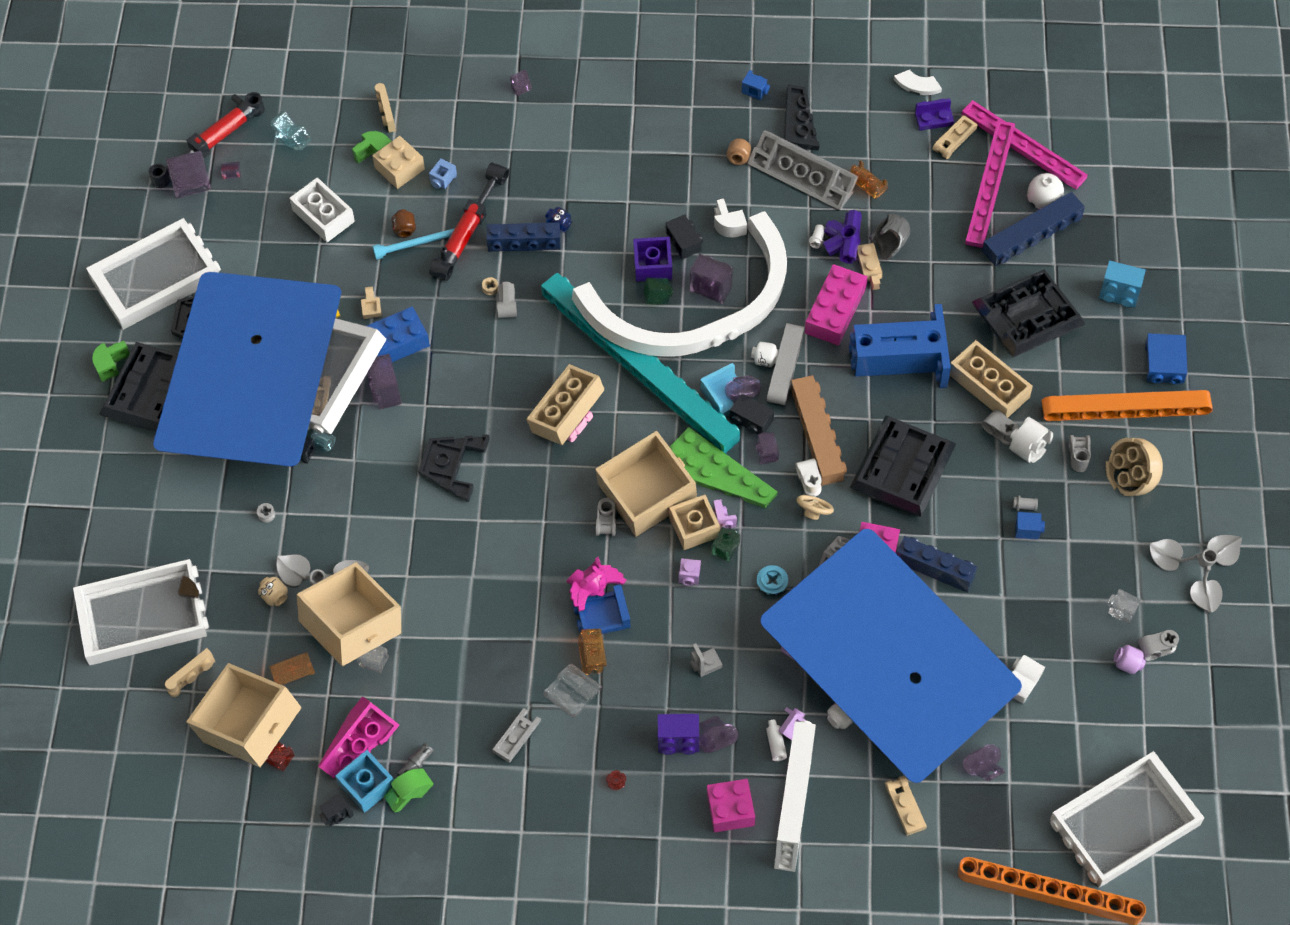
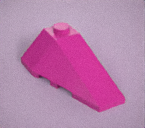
[318,696,399,778]

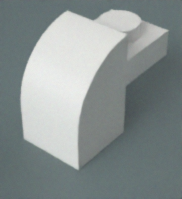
[714,199,747,238]

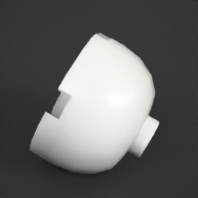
[1027,173,1064,209]

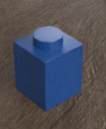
[1015,512,1045,540]

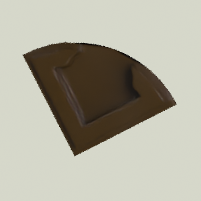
[178,576,199,598]

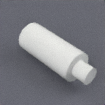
[766,720,787,761]

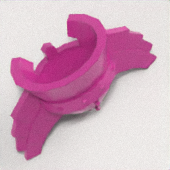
[566,556,627,611]

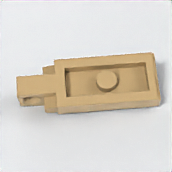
[857,243,882,290]

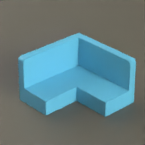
[700,363,742,416]

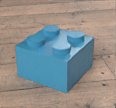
[1099,260,1146,308]
[335,750,394,813]

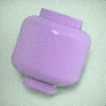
[1114,645,1146,674]

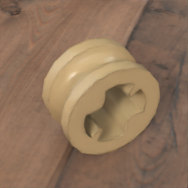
[482,277,498,295]

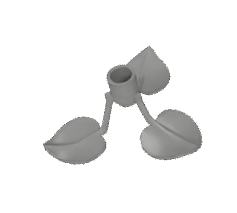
[1149,535,1242,613]
[277,555,369,587]

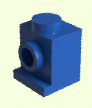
[742,70,770,100]

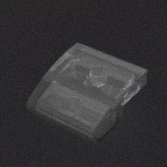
[543,663,602,718]

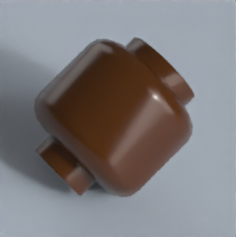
[391,209,416,238]

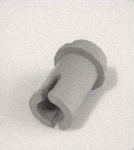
[1013,495,1038,511]

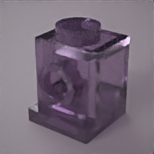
[756,432,779,465]

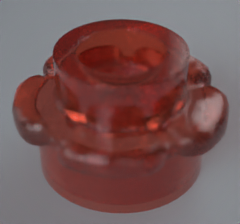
[606,770,627,790]

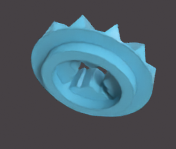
[757,565,788,595]

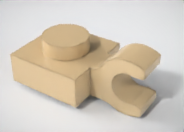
[361,287,382,319]

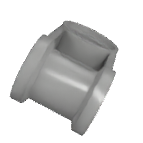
[981,410,1018,445]
[1069,435,1091,472]
[596,498,616,536]
[1138,630,1179,661]

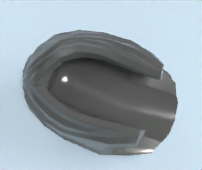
[869,213,911,260]

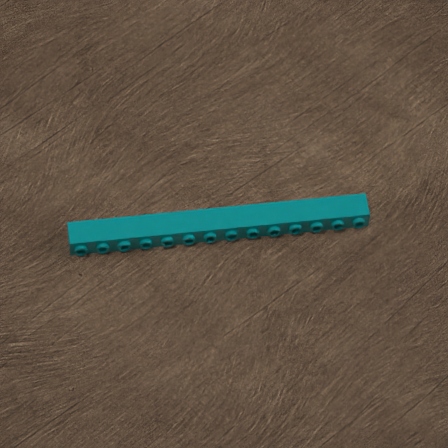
[541,273,740,454]

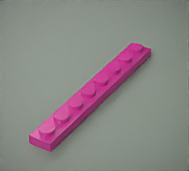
[961,100,1088,190]
[965,120,1015,248]

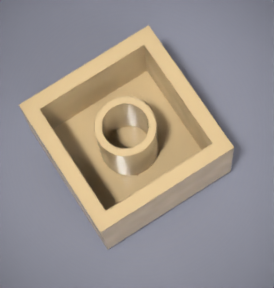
[372,136,425,189]
[669,495,720,550]

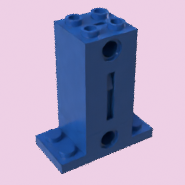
[849,304,951,388]

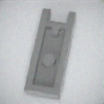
[493,708,541,763]

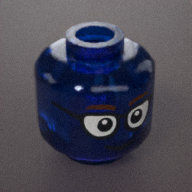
[545,207,573,233]

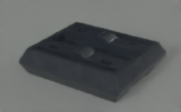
[972,269,1086,358]
[99,342,178,431]
[850,415,956,517]

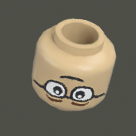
[258,577,288,606]

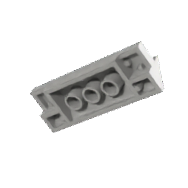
[747,130,859,210]

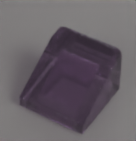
[510,70,532,96]
[221,161,241,179]

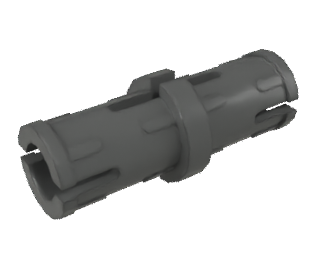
[397,743,434,776]

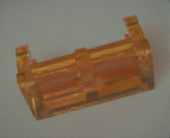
[850,160,888,199]
[578,629,607,675]
[269,652,315,685]

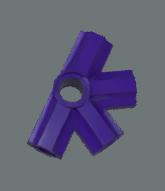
[823,210,862,264]

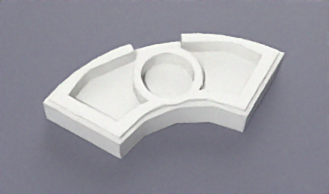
[894,70,942,95]

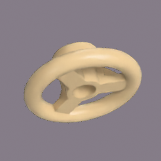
[797,495,834,520]

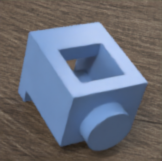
[429,159,457,189]

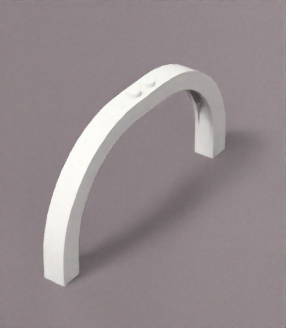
[572,211,787,356]

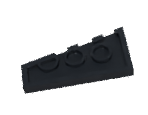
[784,84,820,150]

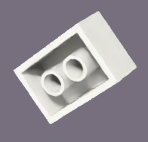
[290,178,355,242]

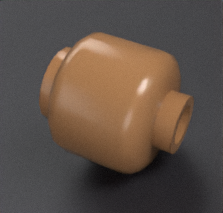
[726,139,751,165]

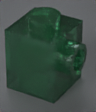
[643,278,673,305]
[712,527,740,562]

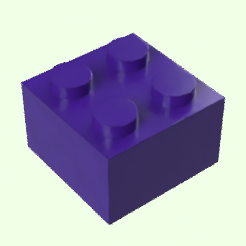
[633,237,672,282]
[658,714,699,755]

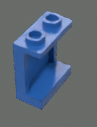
[1145,333,1187,384]
[572,585,631,638]

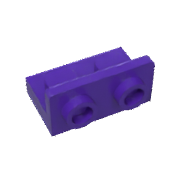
[915,98,954,131]

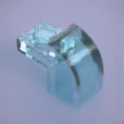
[270,111,312,151]

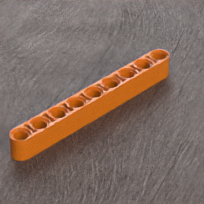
[1042,390,1213,421]
[957,857,1146,925]

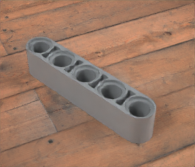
[767,323,805,405]

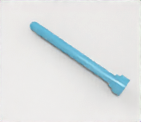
[372,228,455,260]

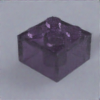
[166,151,212,198]
[690,253,733,304]
[367,354,402,409]

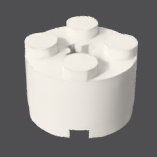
[1009,417,1053,463]

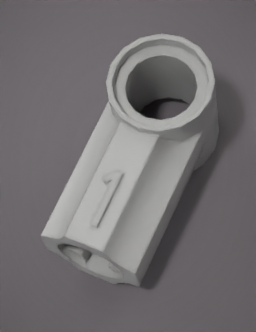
[497,282,517,318]

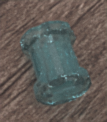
[311,431,336,451]

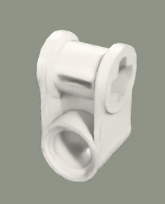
[795,458,821,497]

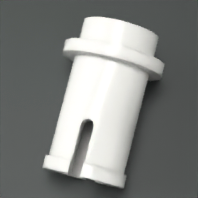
[809,225,826,248]

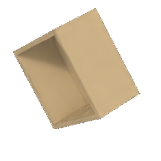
[595,431,697,537]
[297,562,402,666]
[186,663,301,767]

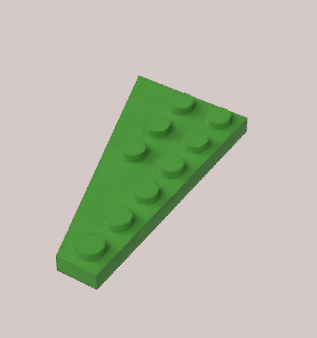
[670,427,778,508]

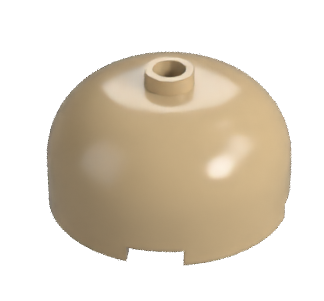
[1106,438,1163,496]

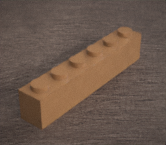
[791,375,847,486]

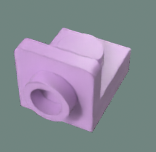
[713,499,737,530]
[679,558,701,586]
[779,707,806,740]

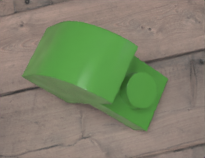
[352,131,392,164]
[92,341,130,382]
[383,768,434,812]

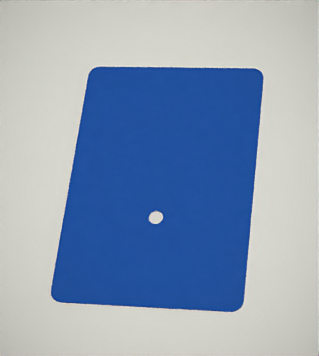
[153,272,341,466]
[761,529,1022,783]

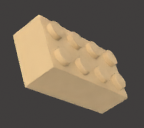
[950,340,1033,418]
[526,364,604,445]

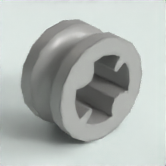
[257,503,275,523]

